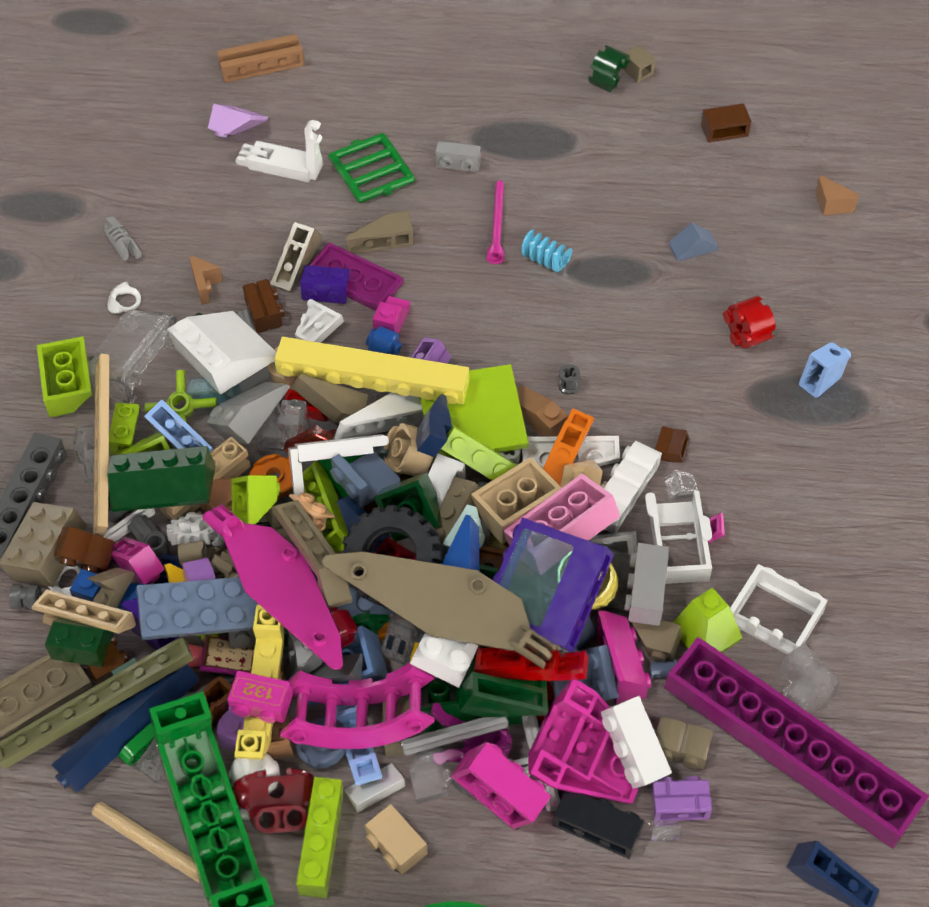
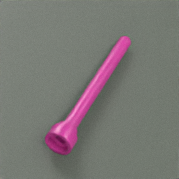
[486,180,504,264]

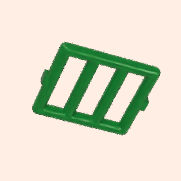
[328,133,415,203]

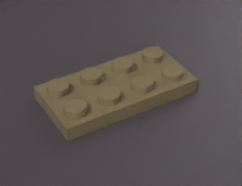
[0,654,93,741]

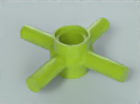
[145,370,217,422]

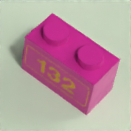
[227,671,293,723]

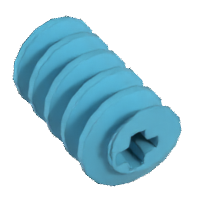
[521,230,573,272]

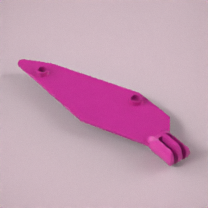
[202,504,343,670]

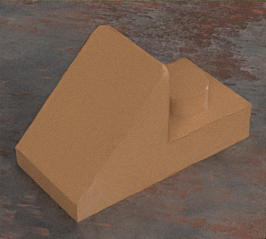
[189,256,223,305]

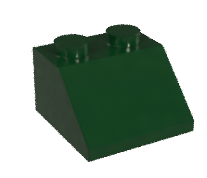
[374,472,440,542]
[45,617,114,668]

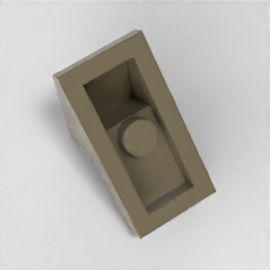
[88,568,135,608]

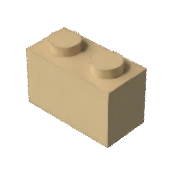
[365,804,427,875]

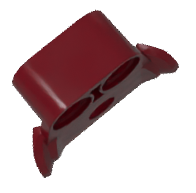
[232,768,314,833]

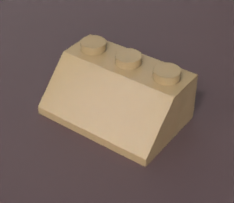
[471,457,561,544]

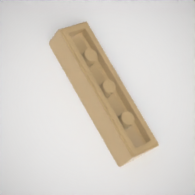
[32,589,136,633]

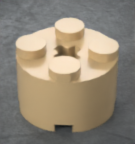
[383,423,438,476]

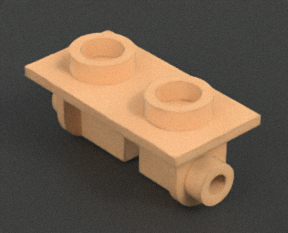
[289,492,335,532]

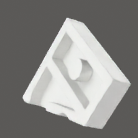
[295,299,344,343]

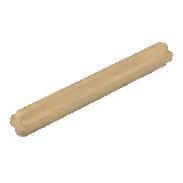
[92,802,205,883]

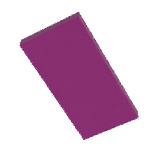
[309,242,404,311]

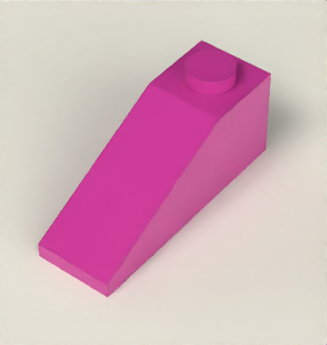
[110,537,165,585]

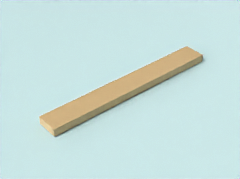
[93,353,109,537]

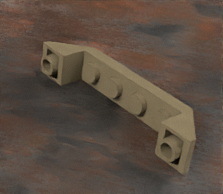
[264,500,352,609]

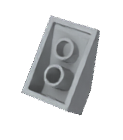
[206,382,290,444]

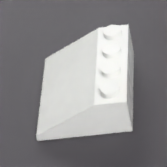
[167,311,277,394]

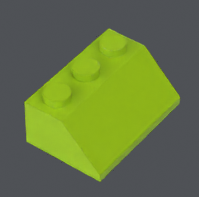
[36,336,92,417]

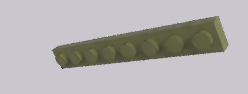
[0,636,194,770]

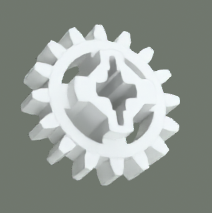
[166,511,217,545]

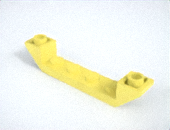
[234,605,284,760]

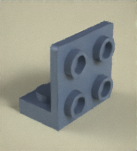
[551,645,619,701]

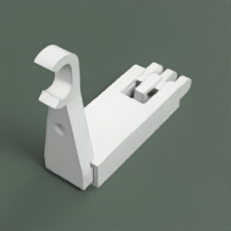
[235,120,323,183]
[288,434,389,495]

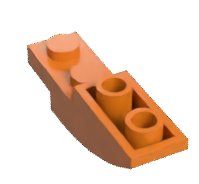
[543,408,594,486]

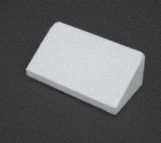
[344,763,405,813]

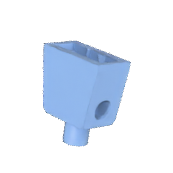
[798,342,851,398]

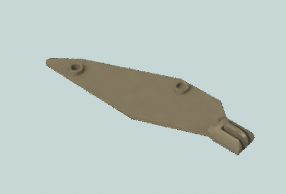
[323,552,558,669]

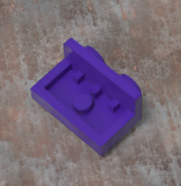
[300,265,350,304]

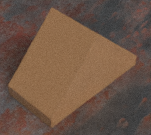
[815,175,859,216]

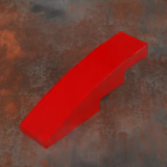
[474,647,589,681]

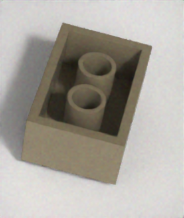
[0,502,87,587]

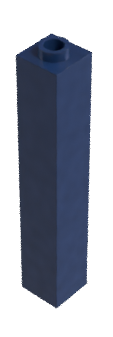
[52,664,200,793]

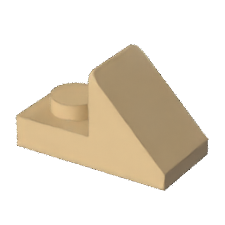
[560,460,603,488]

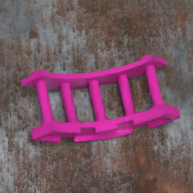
[280,661,435,749]

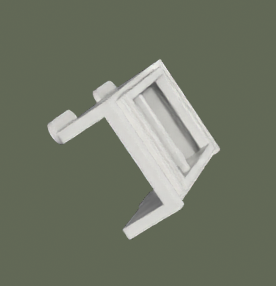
[645,491,712,584]

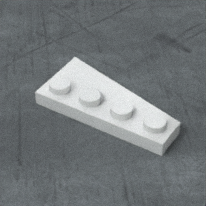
[522,436,620,468]

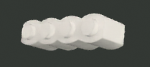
[601,441,662,533]

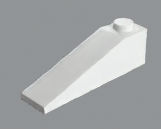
[334,392,423,439]

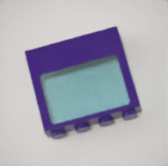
[493,517,614,652]

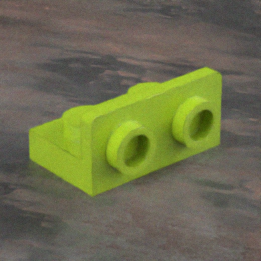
[109,402,140,456]

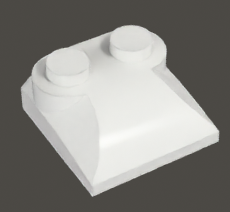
[410,633,478,688]

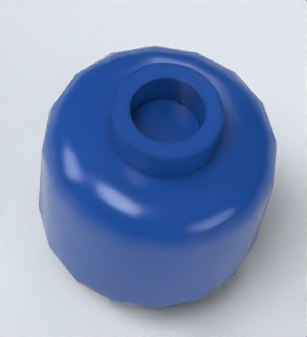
[366,326,402,355]

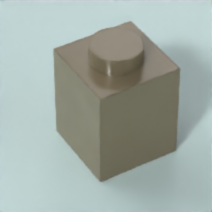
[622,45,655,83]

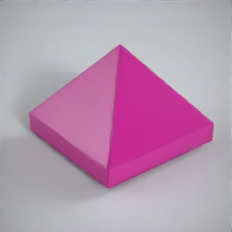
[708,513,725,544]

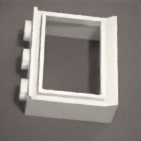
[730,564,828,659]

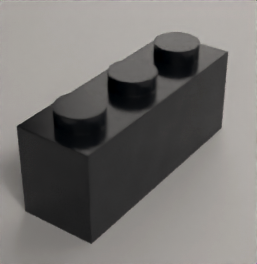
[553,791,644,860]

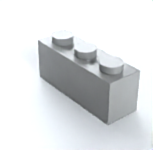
[624,543,669,626]

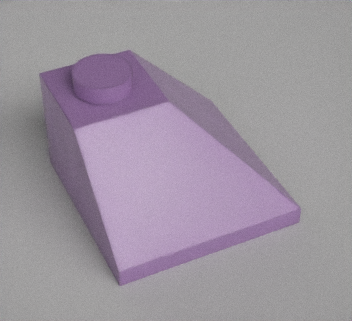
[208,104,268,138]

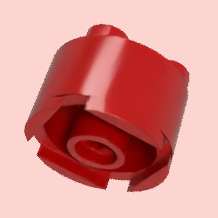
[723,296,776,349]

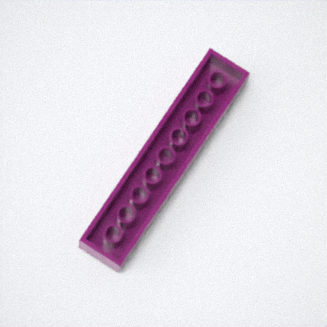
[664,637,929,849]

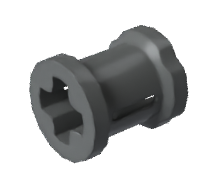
[558,364,580,395]

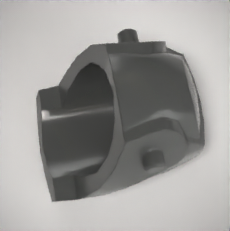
[283,631,323,681]

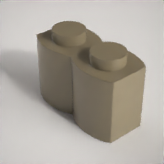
[656,717,713,770]

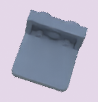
[331,452,400,508]

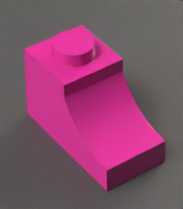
[373,296,410,334]

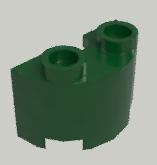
[588,45,630,93]

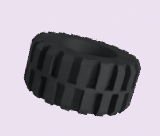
[340,505,445,607]

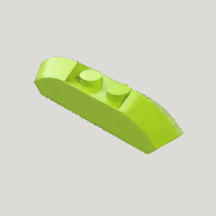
[303,460,348,553]

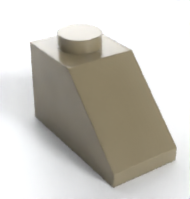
[630,620,682,662]

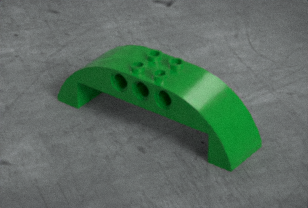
[149,692,275,907]

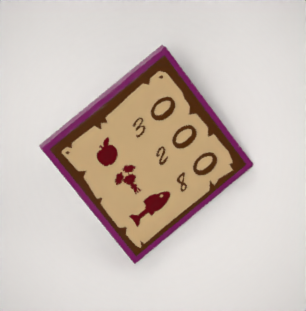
[200,635,255,675]

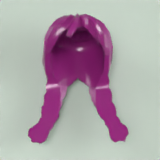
[431,702,513,766]

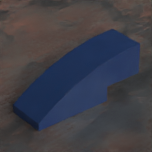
[416,394,452,457]

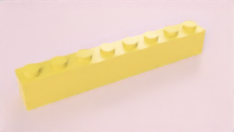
[274,337,470,405]

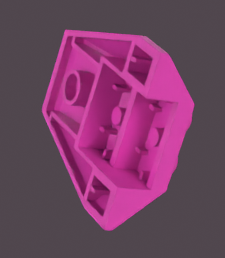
[528,680,639,804]

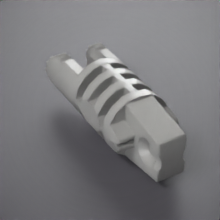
[104,217,142,261]

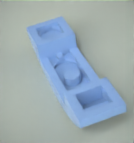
[336,705,382,786]

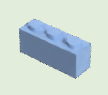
[144,400,214,453]

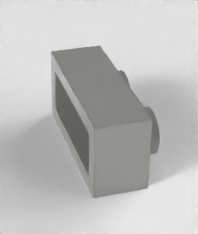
[436,141,481,172]

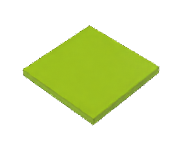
[420,364,529,463]

